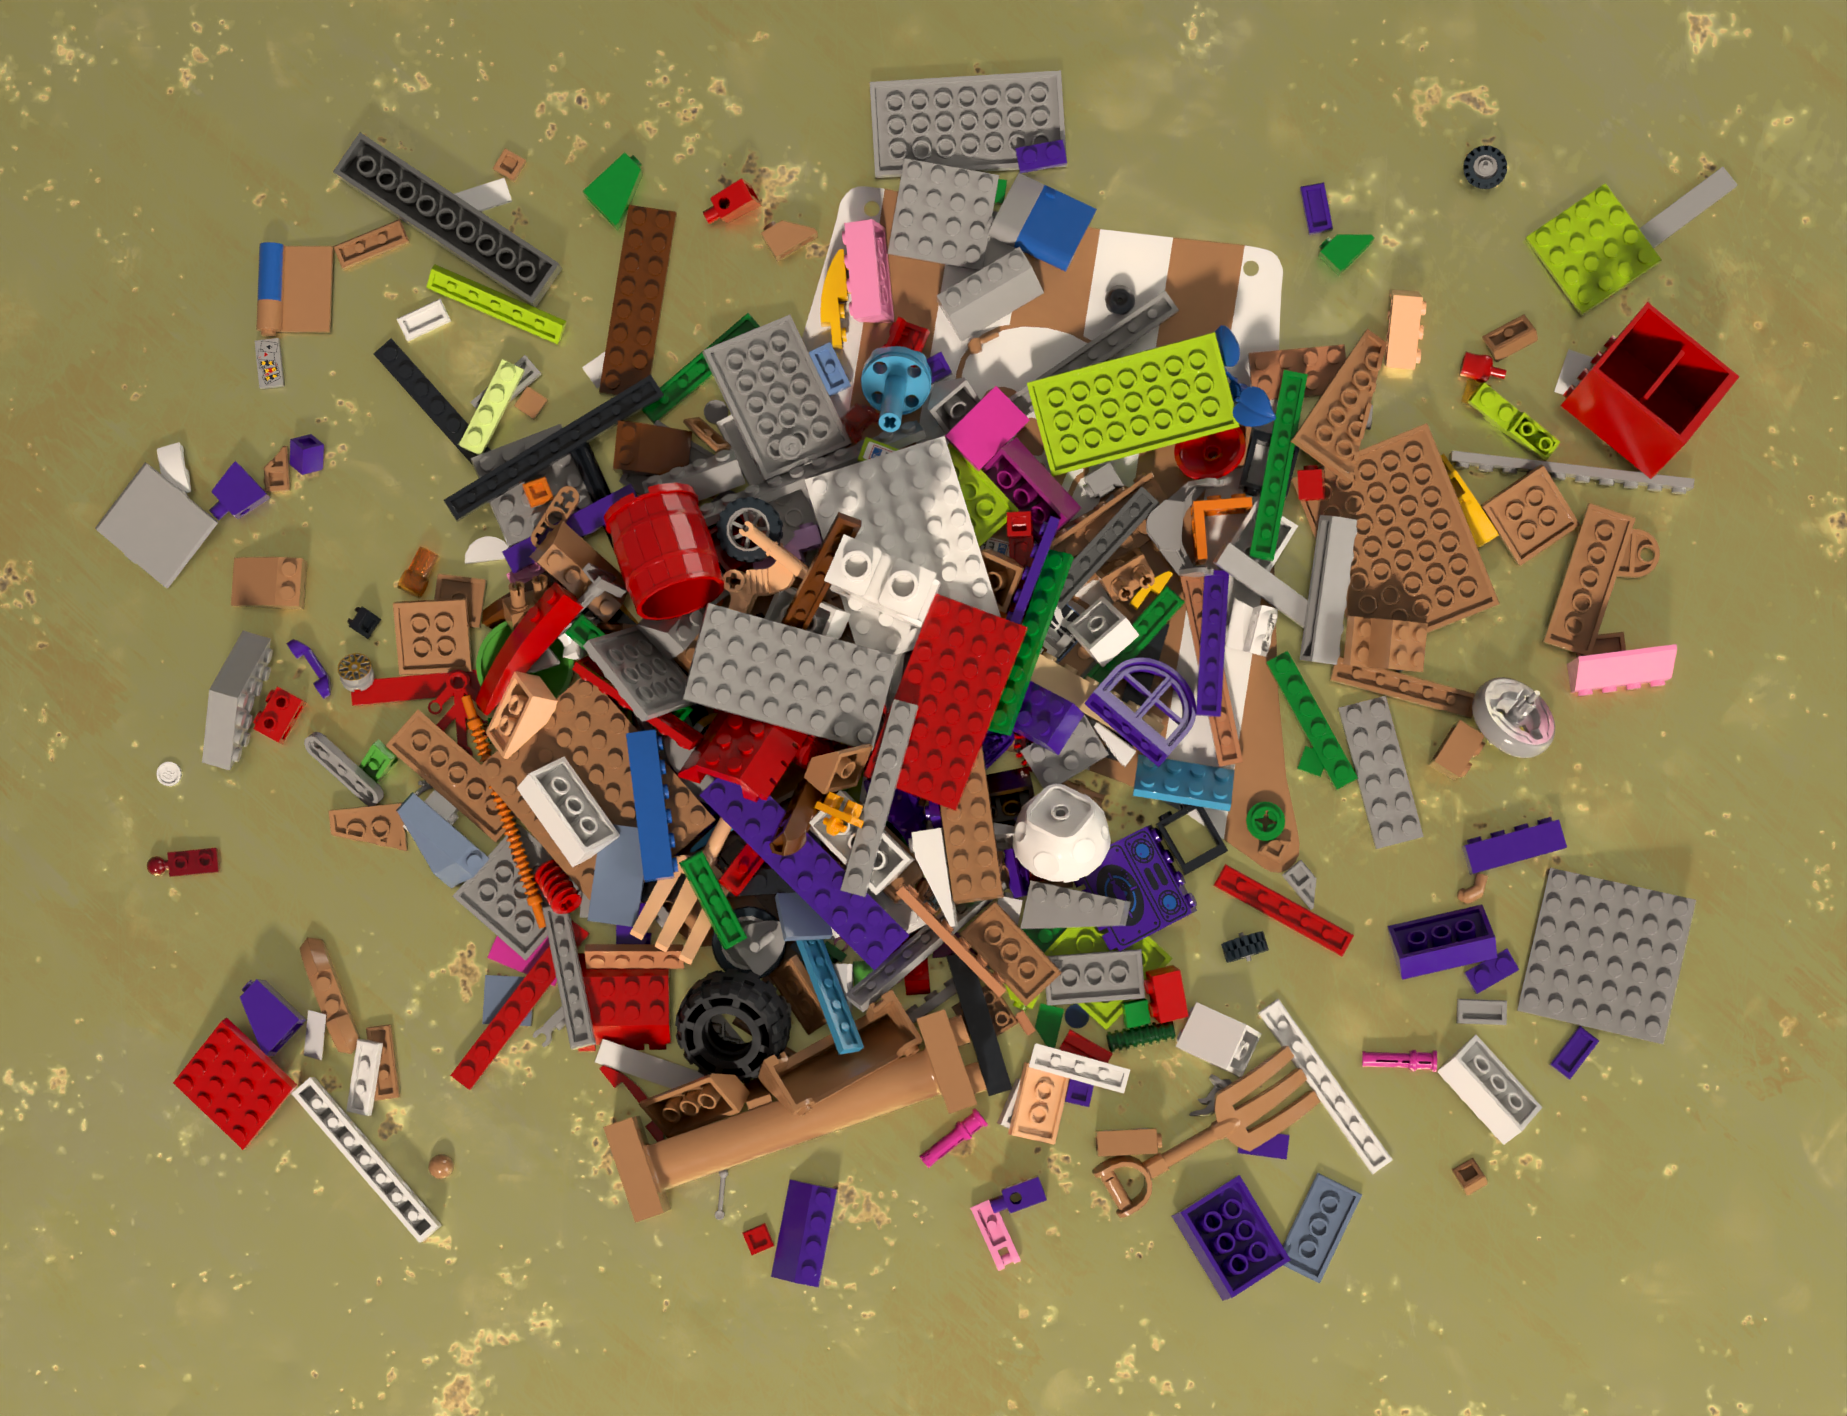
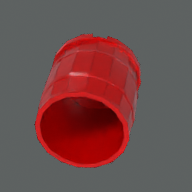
[604,482,724,620]

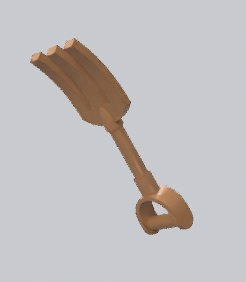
[1092,1046,1320,1218]

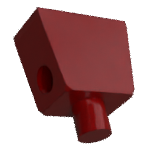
[703,178,762,224]

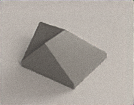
[927,378,981,434]

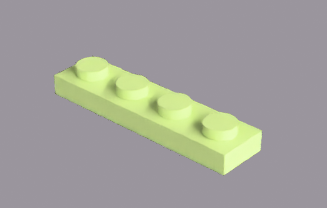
[459,359,525,455]

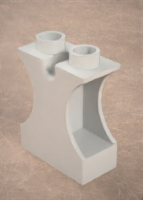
[824,534,941,629]

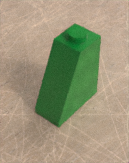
[583,152,643,231]

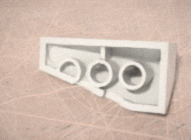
[909,828,958,927]

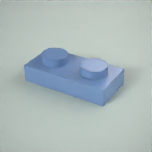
[809,342,851,397]

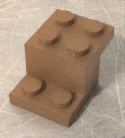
[1343,616,1428,672]

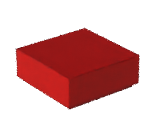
[742,1223,775,1255]

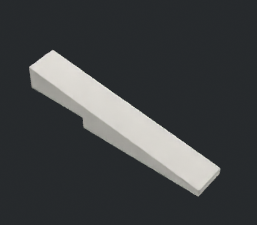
[595,1039,704,1089]

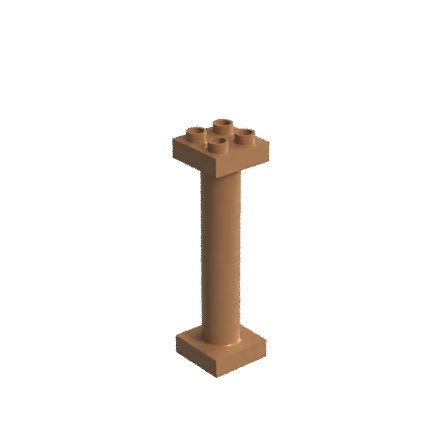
[603,1009,987,1223]

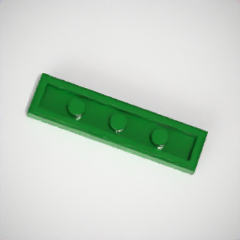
[679,851,747,950]

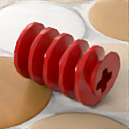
[534,860,582,914]

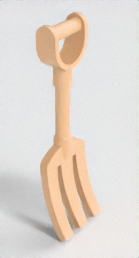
[630,766,786,965]

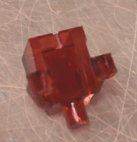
[840,402,880,443]

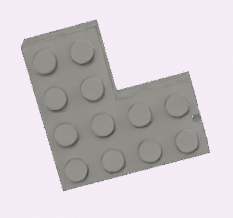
[202,631,273,770]

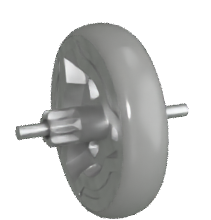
[1472,677,1555,758]

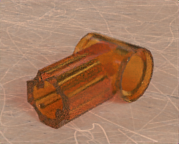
[397,547,439,599]

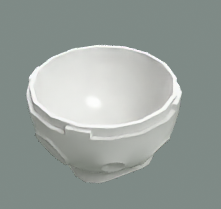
[1012,784,1111,883]

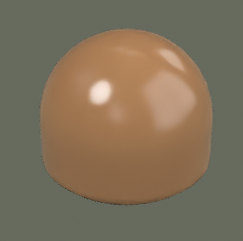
[428,1154,454,1179]

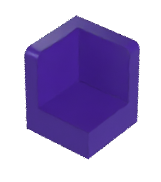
[289,434,324,475]

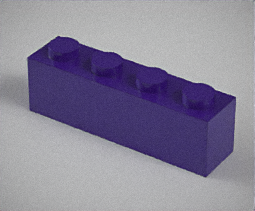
[1462,817,1567,875]

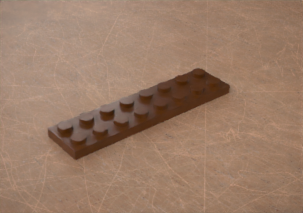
[599,205,677,396]

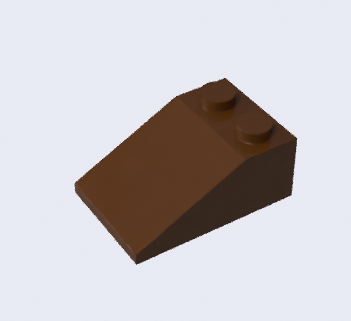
[613,421,692,476]

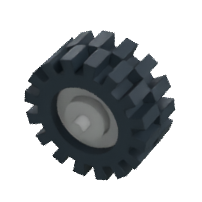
[1463,145,1507,189]
[1221,931,1269,963]

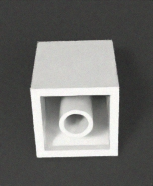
[1176,1002,1262,1078]

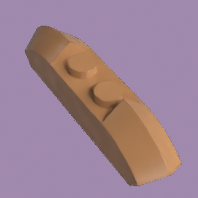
[299,937,360,1054]

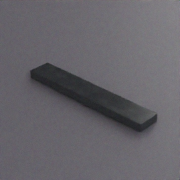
[1105,624,1169,762]
[946,949,1012,1096]

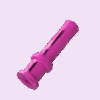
[1362,1050,1437,1072]
[919,1108,988,1168]

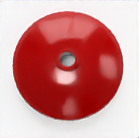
[1174,427,1246,480]

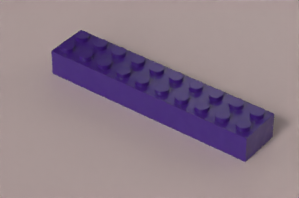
[699,777,910,971]

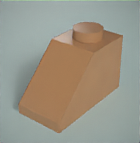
[761,220,818,262]

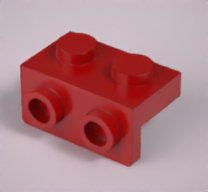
[882,317,930,368]

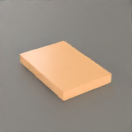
[1008,1062,1070,1145]

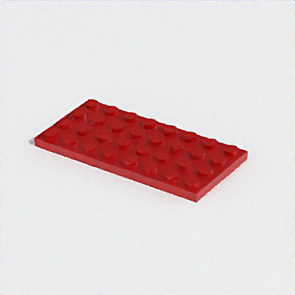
[864,593,1028,811]

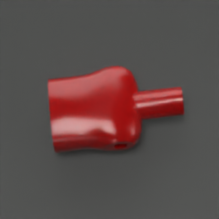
[1459,351,1507,383]

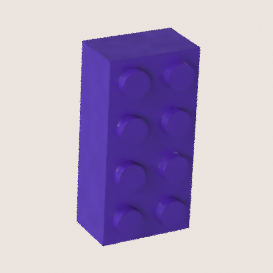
[1013,681,1084,755]

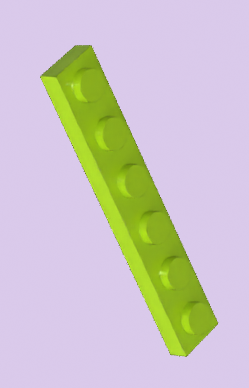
[426,264,566,345]

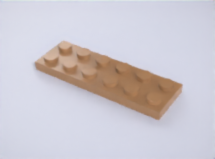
[1543,503,1636,656]
[385,709,518,843]

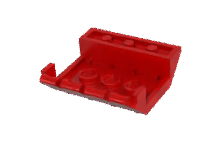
[678,710,808,802]
[578,953,671,1051]

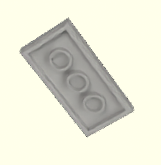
[1045,949,1145,1006]

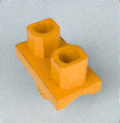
[814,791,864,836]

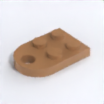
[1617,529,1660,578]

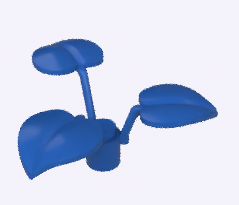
[1214,325,1276,427]

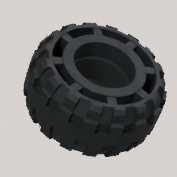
[675,968,791,1083]

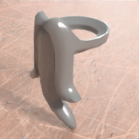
[1189,1074,1232,1117]

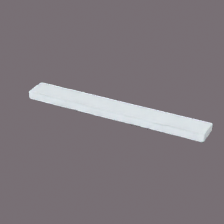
[1258,999,1392,1174]

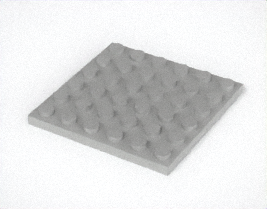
[1517,868,1696,1045]

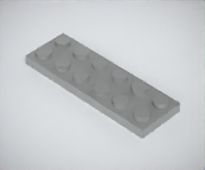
[1338,696,1424,849]

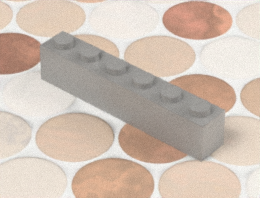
[1300,515,1357,665]

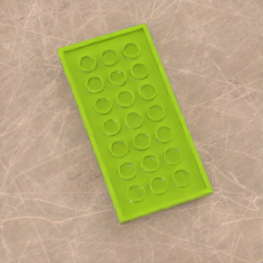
[1027,332,1240,476]

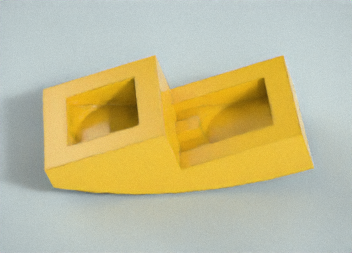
[1129,571,1173,611]

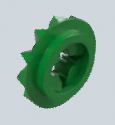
[1246,802,1285,841]

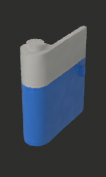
[986,173,1097,272]

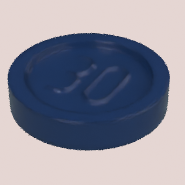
[1065,1004,1089,1028]

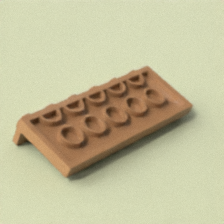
[1042,472,1169,590]

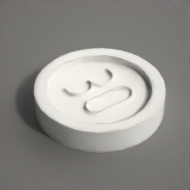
[157,762,182,786]

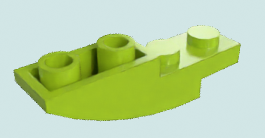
[1467,382,1560,461]

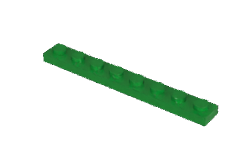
[1249,370,1308,561]
[988,549,1074,736]

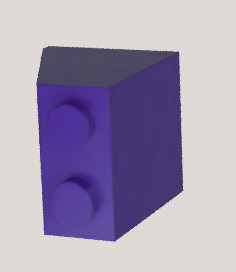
[240,979,307,1056]

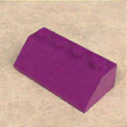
[982,437,1082,545]

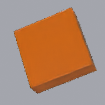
[522,476,554,508]

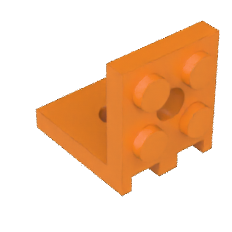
[1190,493,1253,565]

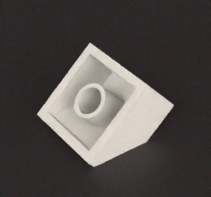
[1066,596,1139,667]

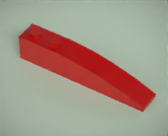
[475,582,584,716]

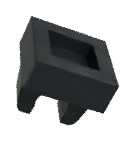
[347,606,381,639]

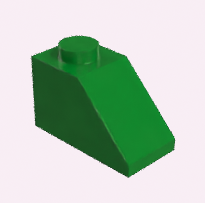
[1318,234,1375,276]

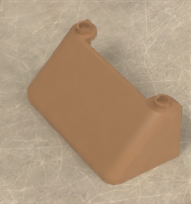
[758,990,923,1117]

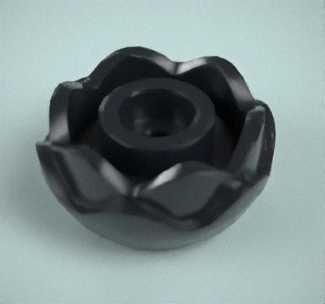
[1105,285,1135,315]

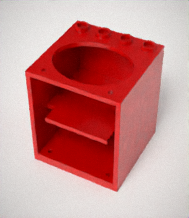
[1560,302,1740,479]

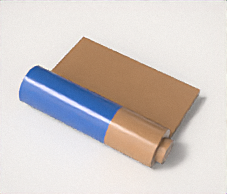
[256,242,333,336]

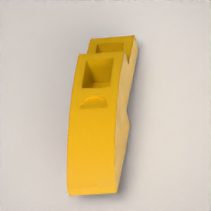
[820,249,851,350]
[1440,453,1499,548]

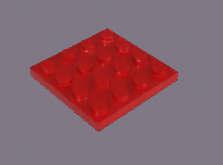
[173,1017,297,1150]

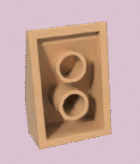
[485,671,558,759]

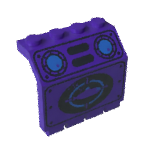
[1073,824,1197,951]

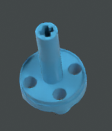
[861,346,932,432]

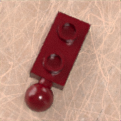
[147,848,219,877]

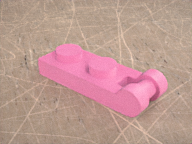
[971,1198,1021,1271]

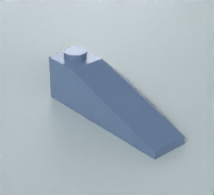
[396,792,490,888]

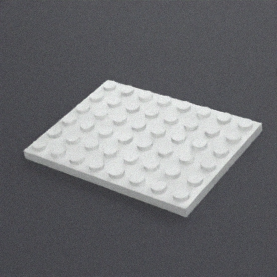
[805,436,1001,656]

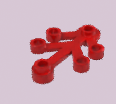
[428,669,488,757]

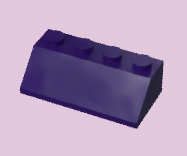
[1387,904,1497,980]
[771,1179,838,1287]

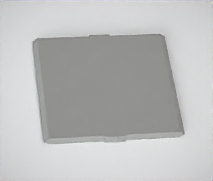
[95,462,218,588]

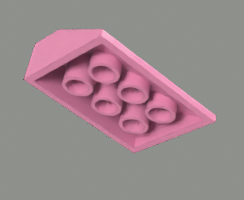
[1567,644,1677,696]

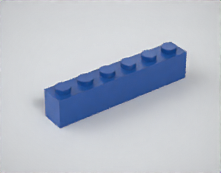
[626,730,679,882]

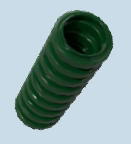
[1106,1021,1176,1053]

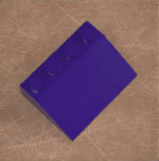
[1172,1175,1291,1301]

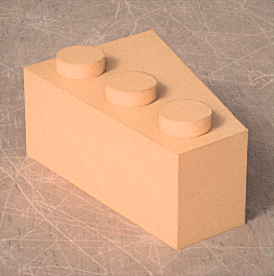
[1384,289,1426,370]

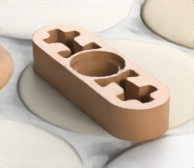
[531,486,580,548]

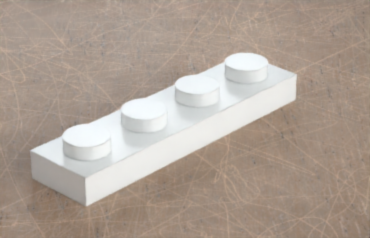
[1029,1043,1130,1094]

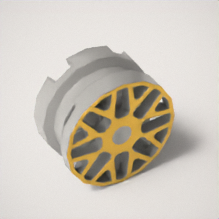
[338,653,374,692]

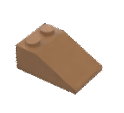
[231,557,307,610]

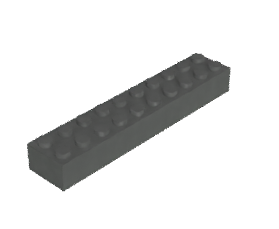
[333,132,562,308]

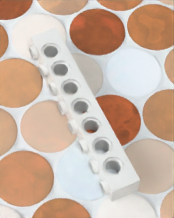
[291,1077,442,1243]

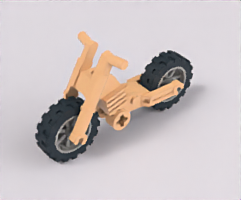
[716,497,809,615]

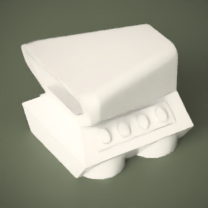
[1225,598,1278,657]

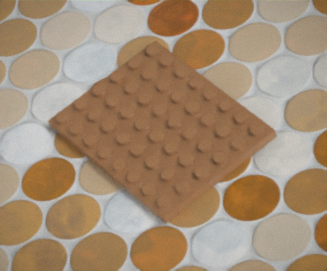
[1292,423,1500,633]
[476,678,716,900]

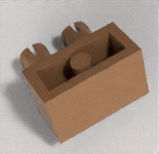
[1096,547,1155,602]
[502,574,549,632]

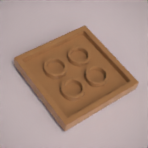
[1481,464,1580,566]
[393,598,473,675]

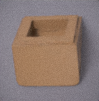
[1452,1158,1488,1196]

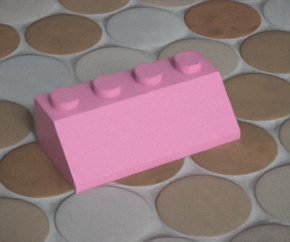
[842,219,894,323]

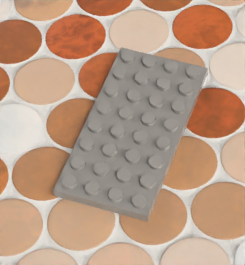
[870,70,1067,178]
[682,603,897,751]

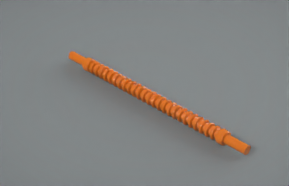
[461,695,546,929]

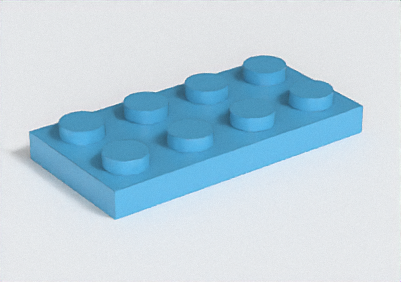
[1133,754,1235,811]

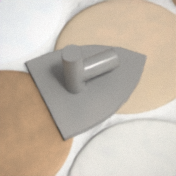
[733,920,785,976]

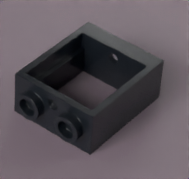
[1238,429,1300,500]
[1156,804,1228,876]

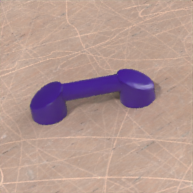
[286,639,331,699]

